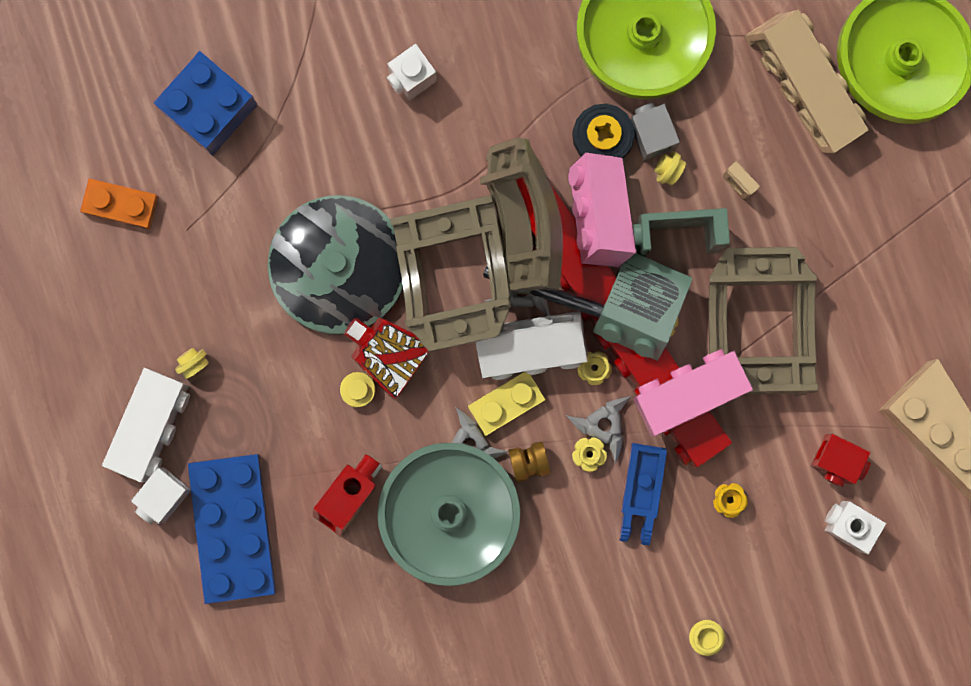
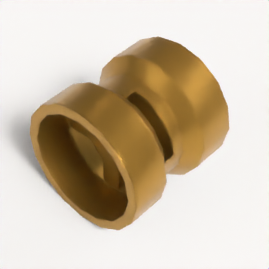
[508,441,551,483]

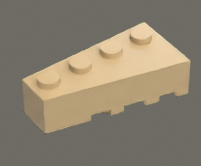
[744,10,869,153]
[879,359,971,502]

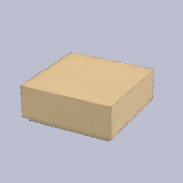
[723,161,760,200]

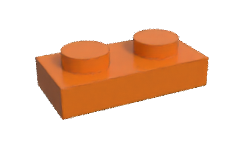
[80,178,159,230]

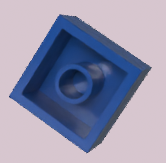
[154,51,258,156]

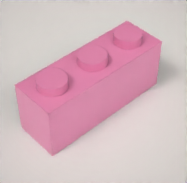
[568,153,636,267]
[633,349,753,437]

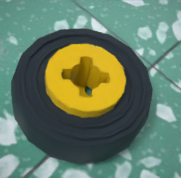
[572,103,635,159]

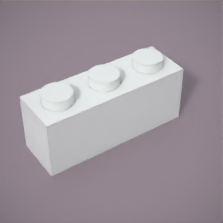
[475,311,588,380]
[102,368,190,482]

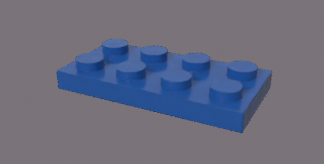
[188,454,276,604]

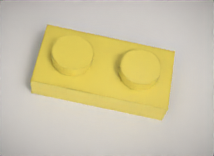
[468,371,545,436]

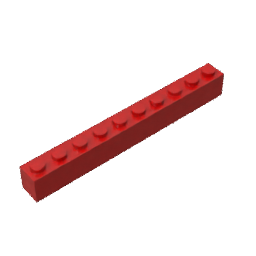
[515,177,732,468]

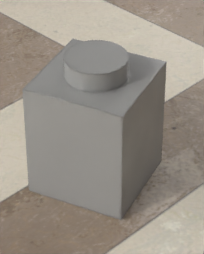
[631,103,680,161]

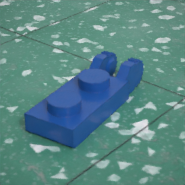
[619,443,667,546]

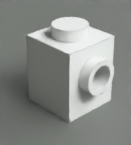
[386,44,437,101]
[131,468,191,524]
[825,501,886,554]

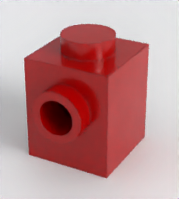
[811,434,871,487]

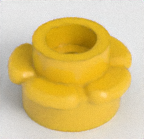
[713,483,748,518]

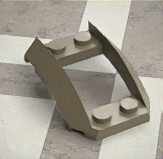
[480,137,563,294]
[390,195,511,352]
[709,247,818,397]

